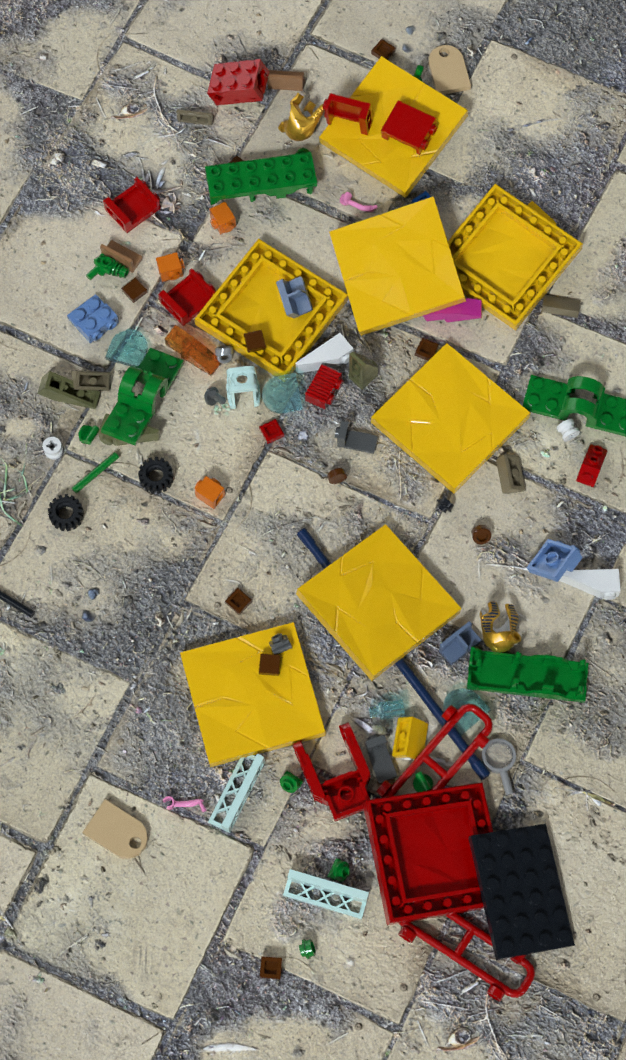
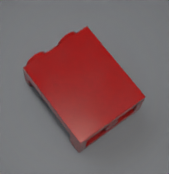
[323,93,373,135]
[381,100,438,155]
[103,177,160,233]
[158,268,216,326]

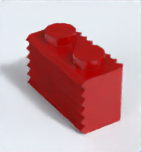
[305,364,344,409]

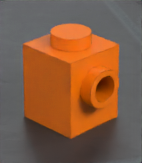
[209,202,236,235]
[156,252,185,282]
[194,476,225,509]

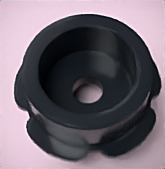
[437,496,454,513]

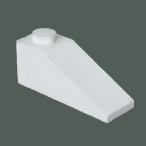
[296,333,354,373]
[559,569,621,600]

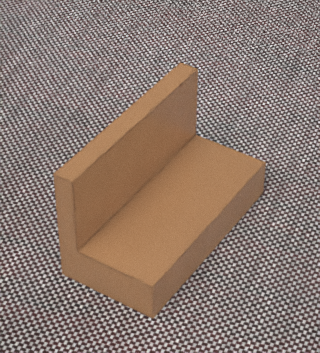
[267,70,304,91]
[100,240,142,273]

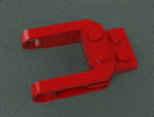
[292,722,371,822]

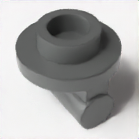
[204,387,226,406]
[269,633,292,655]

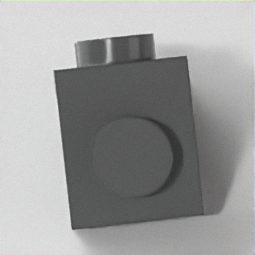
[334,421,378,454]
[365,734,397,783]

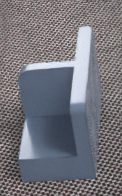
[276,276,313,318]
[439,621,481,666]

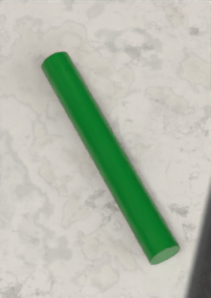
[71,452,119,494]

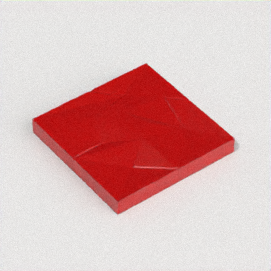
[363,782,493,926]

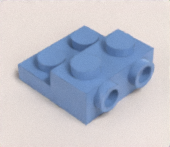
[67,294,119,343]
[526,539,583,582]

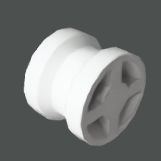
[556,419,580,442]
[42,437,63,460]

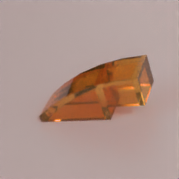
[165,325,221,376]

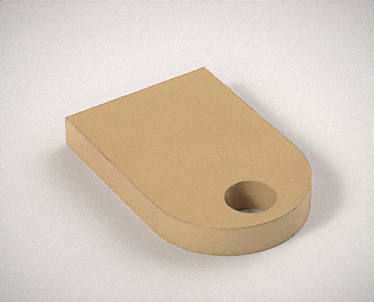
[428,45,471,95]
[82,799,148,859]

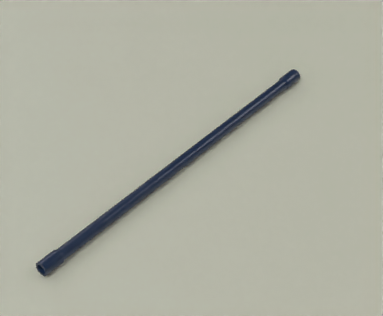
[297,528,491,781]

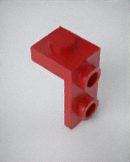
[576,444,608,488]

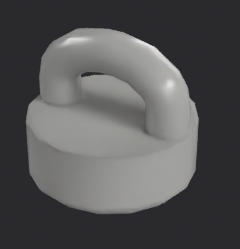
[215,345,233,364]

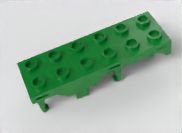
[205,152,317,205]
[466,647,588,703]

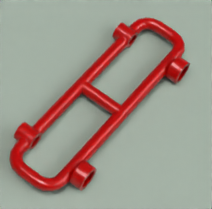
[376,703,493,798]
[398,914,535,1001]

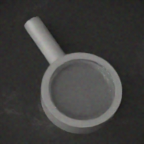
[481,739,516,795]

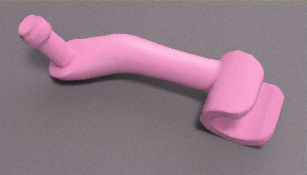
[340,192,377,212]
[163,796,207,813]

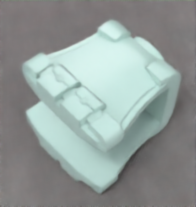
[226,366,261,409]

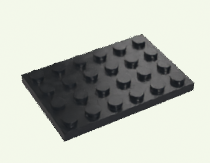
[468,824,575,960]

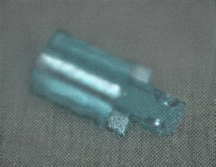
[369,699,405,720]

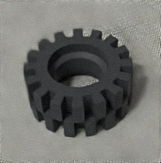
[138,457,174,494]
[48,494,84,531]

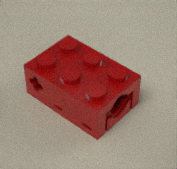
[207,59,270,106]

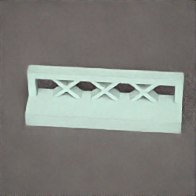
[208,754,265,833]
[283,869,369,920]

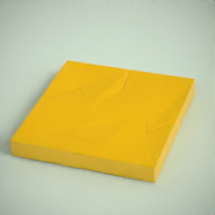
[319,56,468,198]
[448,184,583,331]
[329,196,466,336]
[194,238,348,382]
[371,343,530,494]
[296,524,462,681]
[180,622,326,767]

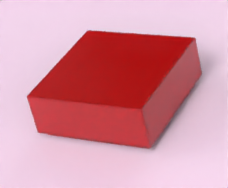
[259,419,284,444]

